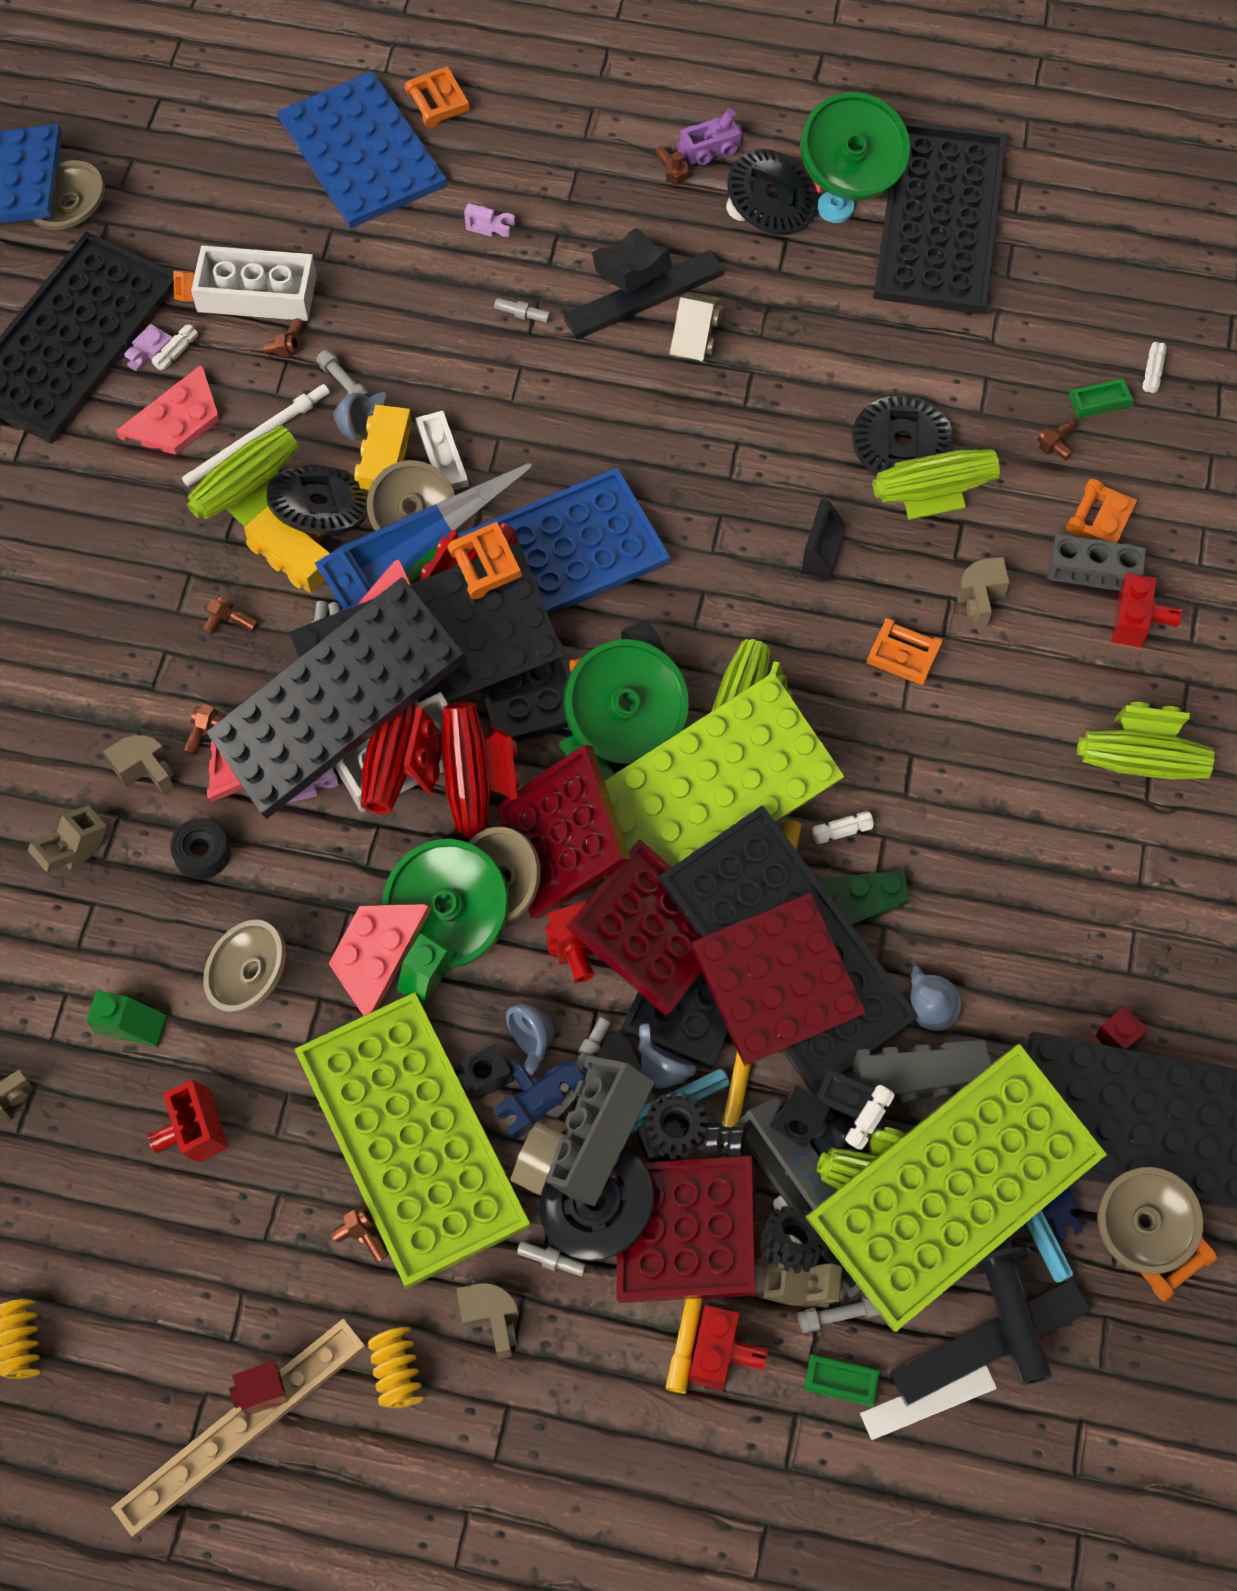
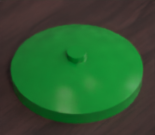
[800,92,910,201]
[564,639,689,765]
[382,839,510,969]

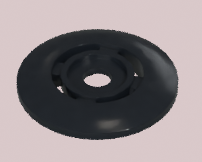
[727,149,818,235]
[852,395,954,475]
[266,465,368,535]
[540,1148,655,1261]

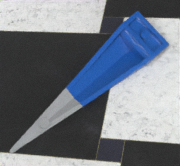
[314,463,532,610]

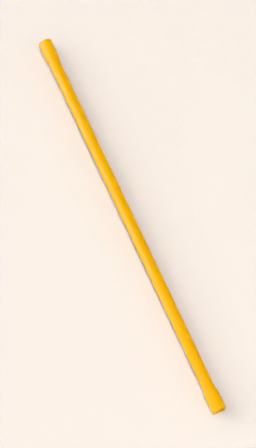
[665,820,802,1394]

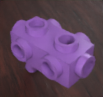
[677,108,743,165]

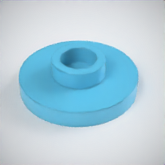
[817,192,854,223]

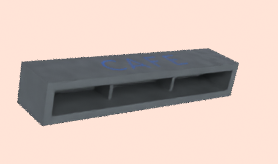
[737,1097,863,1298]

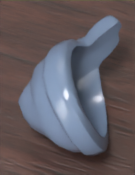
[333,392,387,441]
[909,966,961,1031]
[506,1004,555,1074]
[638,1023,696,1089]

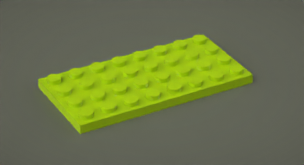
[604,672,844,879]
[294,992,531,1289]
[805,1044,1107,1332]

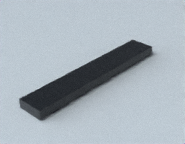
[564,250,724,340]
[889,1279,1091,1407]

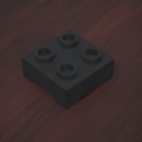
[592,228,672,294]

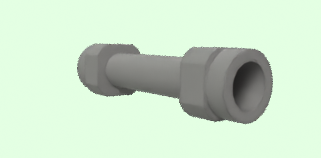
[316,350,371,397]
[797,1296,880,1333]

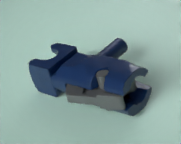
[494,1059,585,1140]

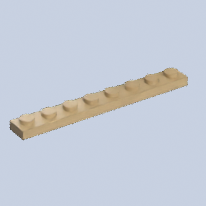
[111,1319,366,1539]

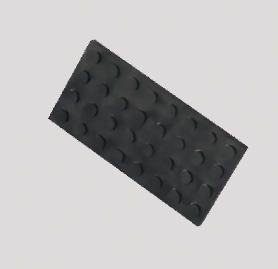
[873,121,1006,314]
[0,231,174,444]
[289,542,565,704]
[207,577,468,819]
[657,805,919,1094]
[1027,1032,1237,1209]

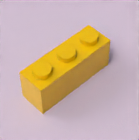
[354,404,412,493]
[244,506,329,594]

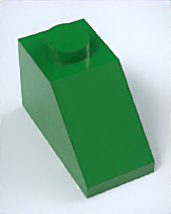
[397,933,458,1007]
[86,990,168,1047]

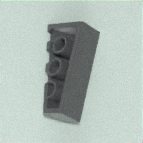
[851,1040,991,1106]
[546,1055,655,1206]

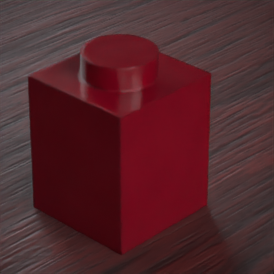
[1095,1006,1148,1050]
[229,1361,288,1416]

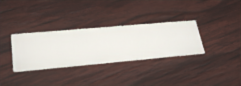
[860,1366,997,1440]

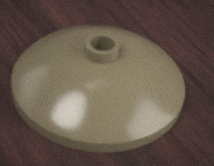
[32,160,105,230]
[367,460,455,531]
[468,827,541,922]
[203,920,286,1014]
[1097,1167,1203,1274]

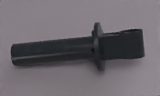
[967,1237,1052,1385]

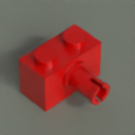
[1111,573,1182,648]
[544,901,595,983]
[147,1079,229,1163]
[689,1305,768,1391]

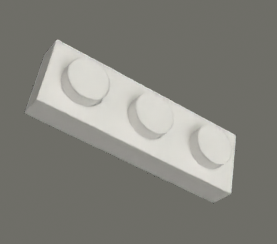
[415,411,468,490]

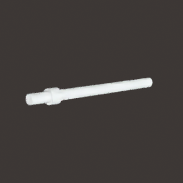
[182,384,330,487]

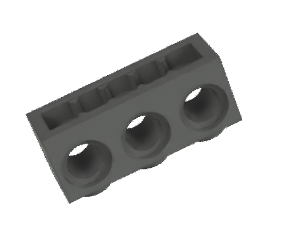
[1047,534,1146,591]

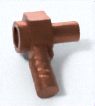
[655,146,688,185]
[263,318,304,358]
[1037,419,1077,461]
[203,595,258,634]
[183,704,223,755]
[331,1207,388,1262]

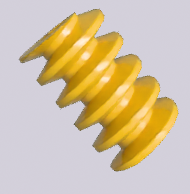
[0,1299,40,1379]
[368,1327,424,1408]

